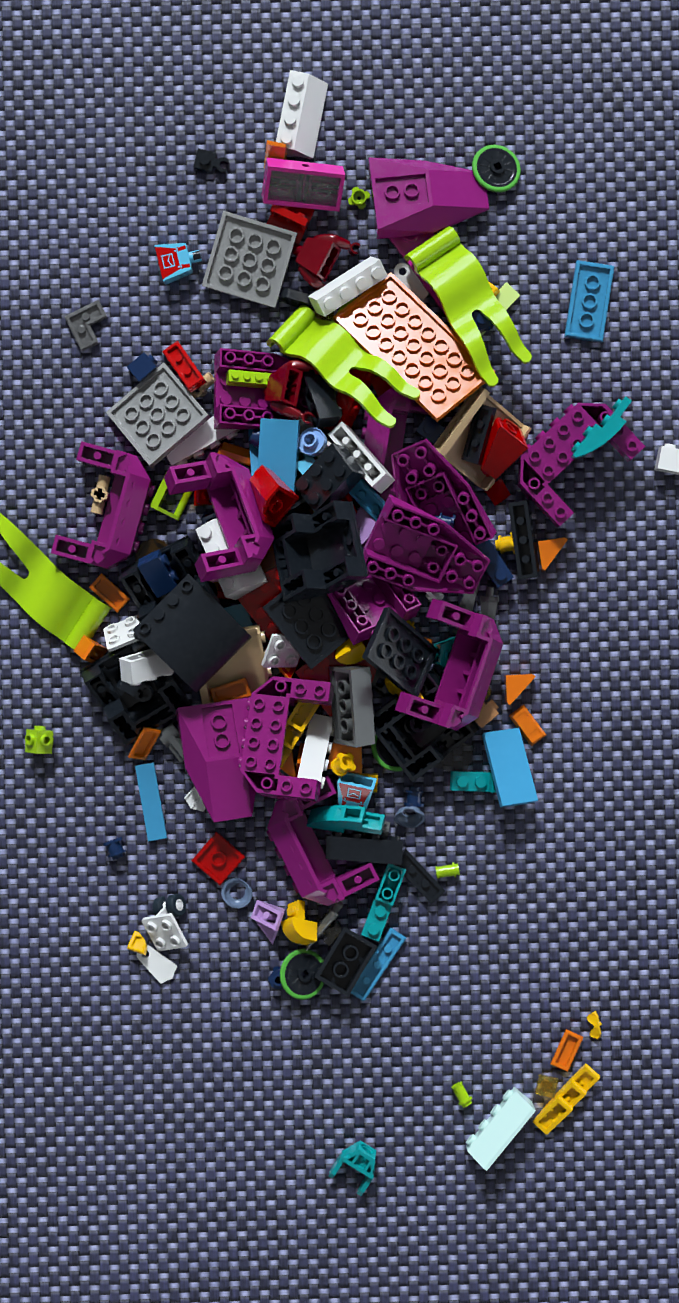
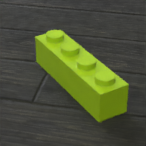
[226,370,272,389]

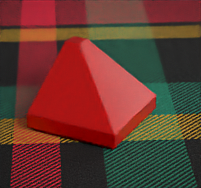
[484,479,511,506]

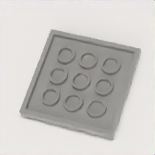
[202,211,297,308]
[106,363,211,468]

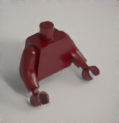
[293,234,360,291]
[264,360,320,426]

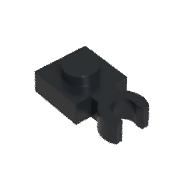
[193,148,229,174]

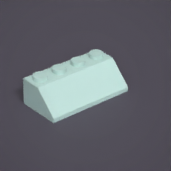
[466,1087,536,1171]

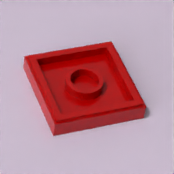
[191,832,246,885]

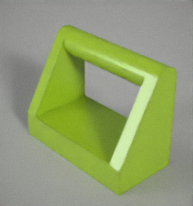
[150,472,193,521]

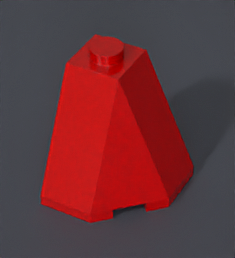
[480,417,528,480]
[249,465,299,528]

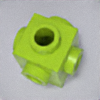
[25,726,54,754]

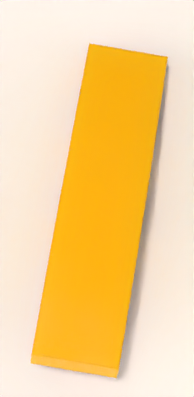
[281,702,320,767]
[533,1063,600,1135]

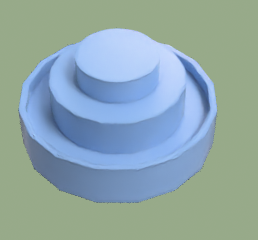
[299,427,327,457]

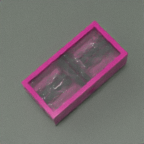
[261,158,345,212]

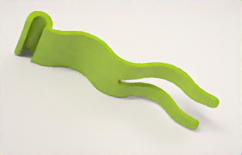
[404,226,532,387]
[267,305,420,428]
[0,513,111,649]

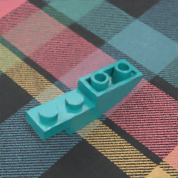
[570,396,632,460]
[450,771,496,793]
[306,805,385,835]
[361,864,406,942]

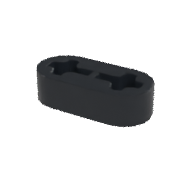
[280,289,314,310]

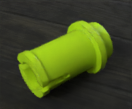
[435,862,460,879]
[451,1081,472,1108]

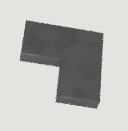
[64,300,108,352]

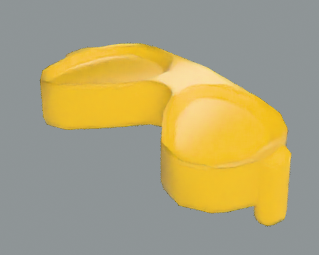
[587,1011,602,1039]

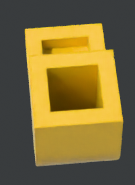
[281,900,317,945]

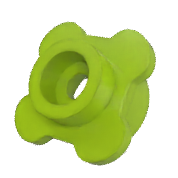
[348,187,370,209]

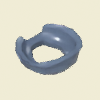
[393,806,425,828]
[221,878,252,909]

